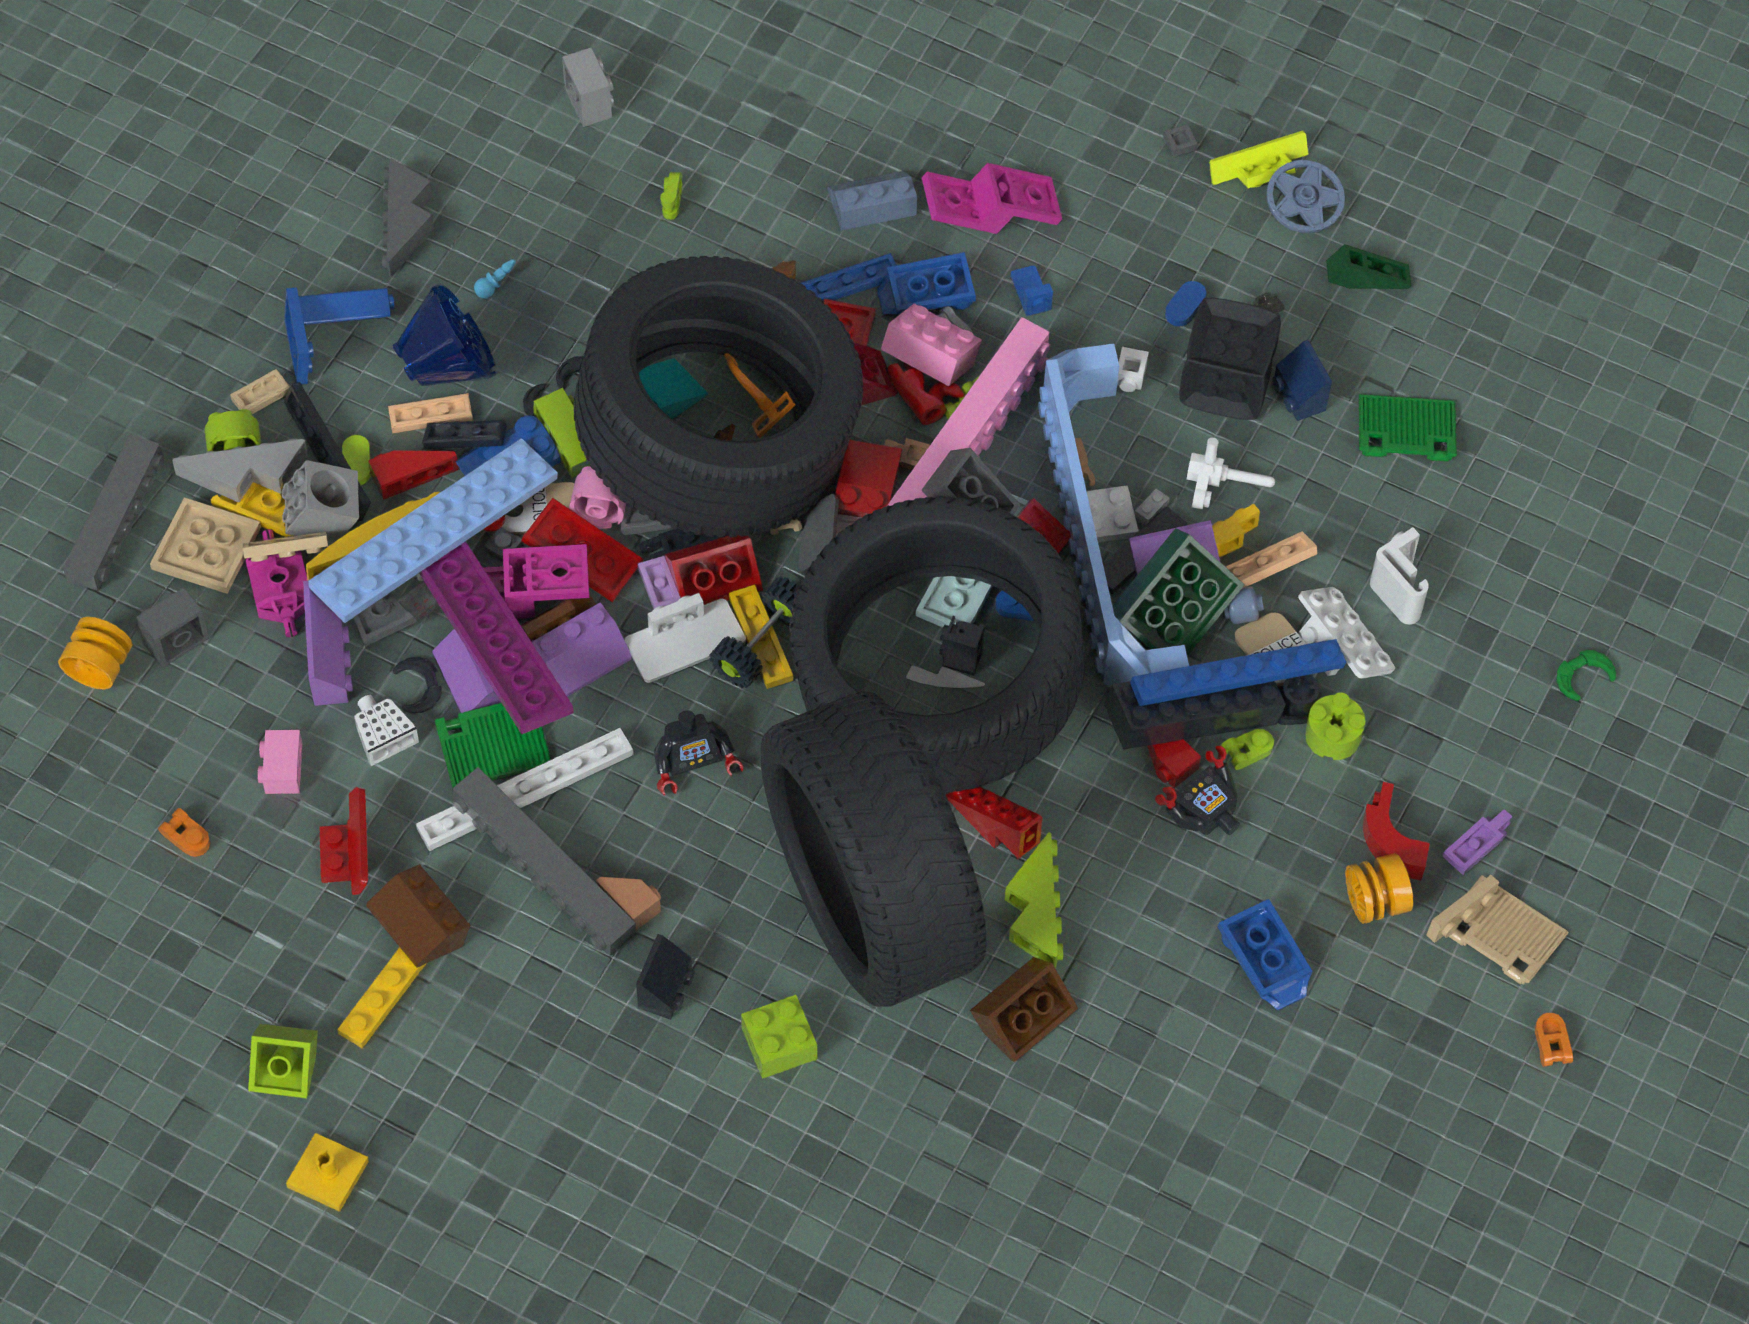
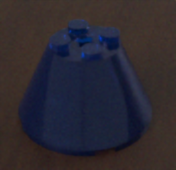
[393,283,496,386]

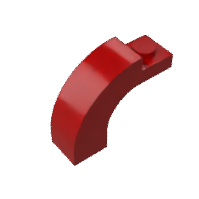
[1363,782,1430,881]

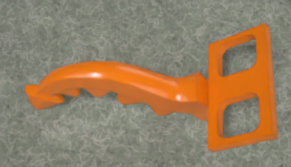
[724,353,795,438]

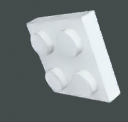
[1087,486,1138,543]

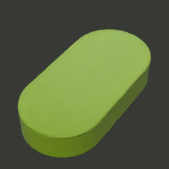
[342,435,371,485]

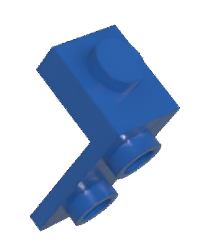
[1011,266,1053,316]

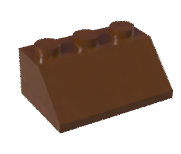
[366,864,471,968]
[970,957,1078,1062]

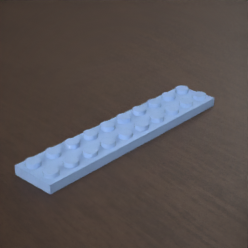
[309,438,558,623]

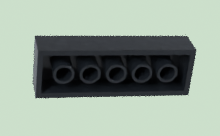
[1104,681,1286,750]

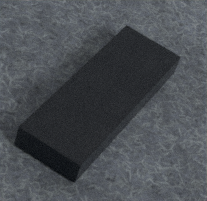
[422,420,507,449]

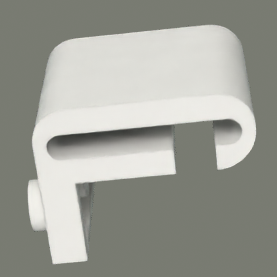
[1370,527,1428,624]

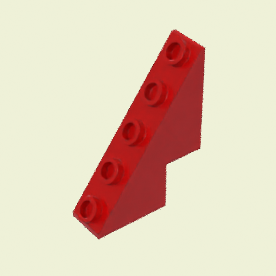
[946,787,1043,859]

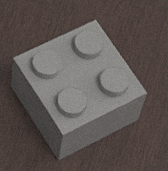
[562,48,614,127]

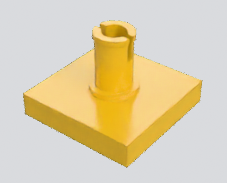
[286,1133,369,1212]

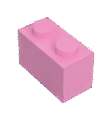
[258,730,303,794]

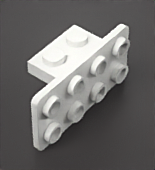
[1298,587,1395,678]
[625,593,746,683]

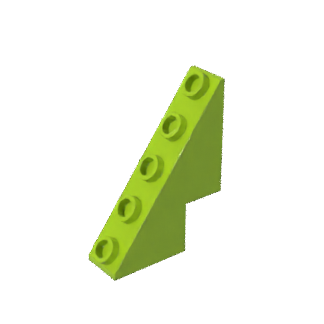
[1005,832,1063,968]

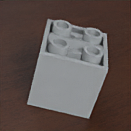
[282,460,359,543]

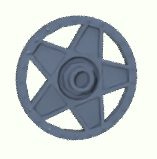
[1266,160,1345,233]

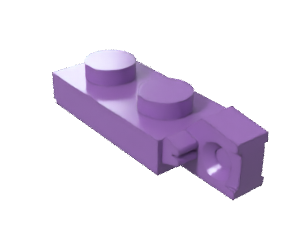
[1443,809,1512,876]

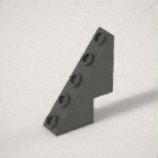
[382,158,434,277]

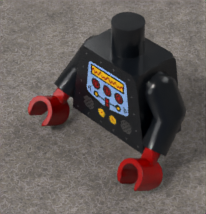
[654,710,743,796]
[1155,746,1240,835]

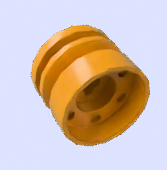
[58,617,133,690]
[1345,853,1413,924]

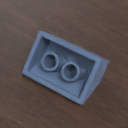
[828,171,917,231]

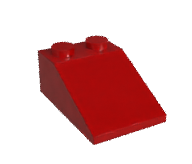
[835,440,902,518]

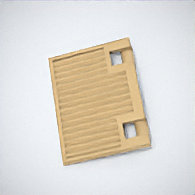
[1449,875,1569,985]

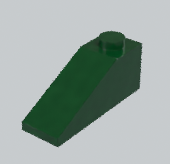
[1326,244,1411,289]

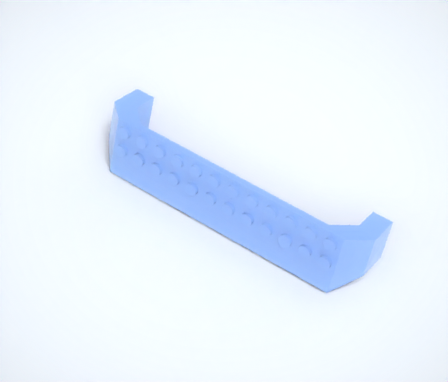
[1038,344,1189,688]

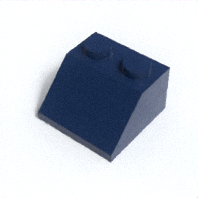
[1272,340,1332,421]

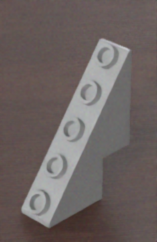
[172,438,308,502]

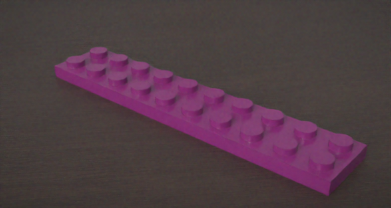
[419,541,574,734]

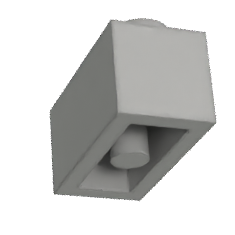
[1134,489,1169,527]

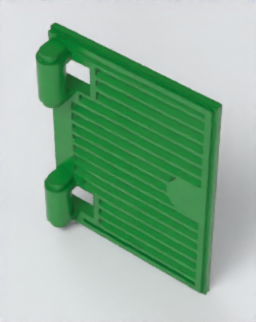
[1358,394,1457,462]
[434,703,551,788]

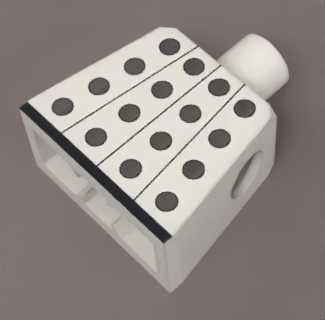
[354,695,419,766]

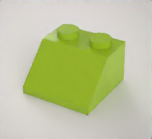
[248,1024,318,1098]

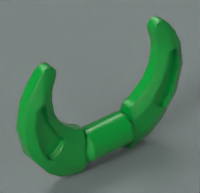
[1556,650,1616,701]

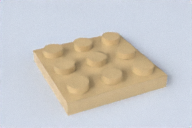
[150,498,261,594]

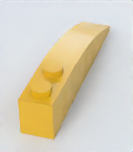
[306,492,440,581]

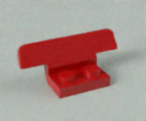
[320,787,368,895]

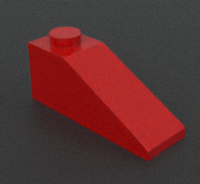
[368,450,459,500]
[1147,739,1201,788]

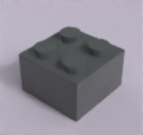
[136,587,209,668]

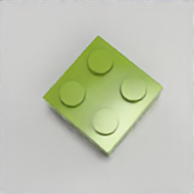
[741,995,817,1079]

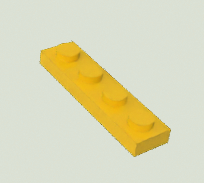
[729,585,793,689]
[337,947,426,1049]

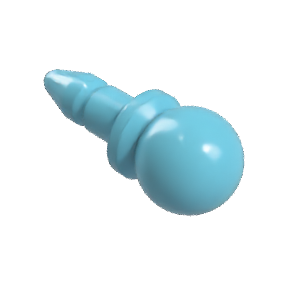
[474,259,516,298]

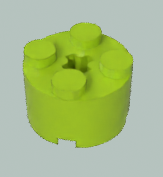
[204,409,262,452]
[1306,692,1365,760]

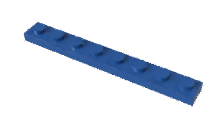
[1130,639,1346,706]

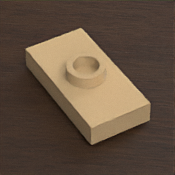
[230,369,290,414]

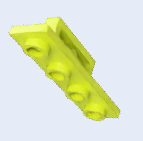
[1209,131,1308,188]

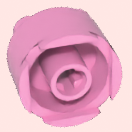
[569,466,627,529]

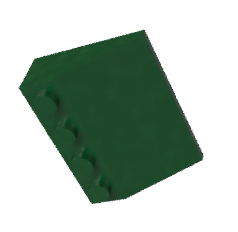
[1112,528,1245,656]

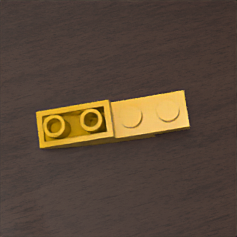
[1212,504,1260,557]

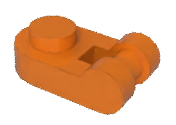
[158,808,210,857]
[1535,1013,1573,1067]

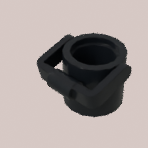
[1278,675,1319,725]

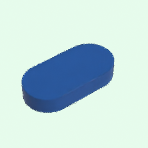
[1165,281,1206,326]

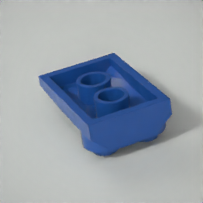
[877,252,976,314]
[456,416,561,476]
[1218,899,1313,1010]

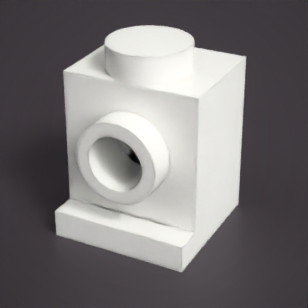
[1117,347,1149,392]

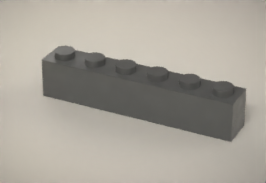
[63,435,164,591]

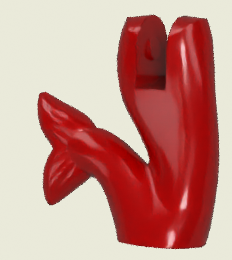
[888,362,964,425]

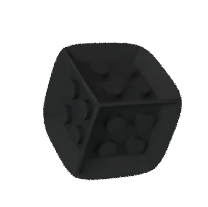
[1179,298,1281,420]

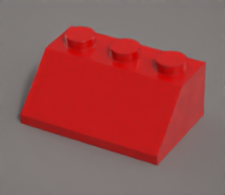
[665,535,763,605]

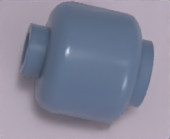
[1224,586,1264,624]

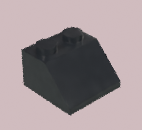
[636,934,695,1020]

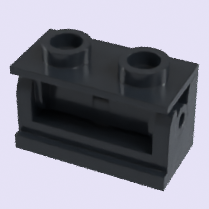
[939,616,985,676]

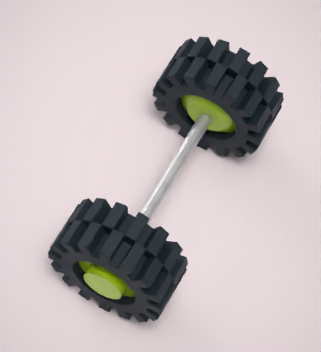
[709,576,799,688]

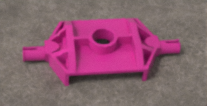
[246,529,307,637]

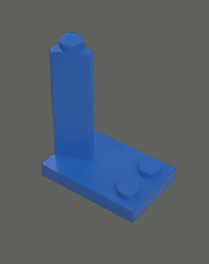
[284,287,394,385]

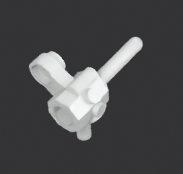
[1187,438,1275,509]

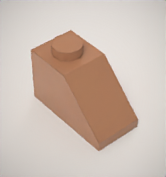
[596,877,661,931]

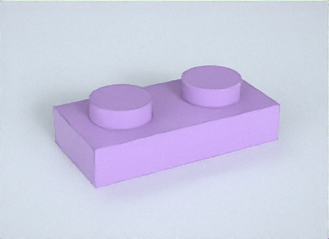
[638,556,680,609]

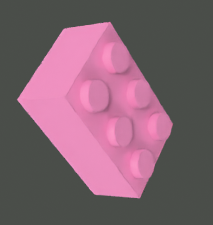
[881,304,982,386]

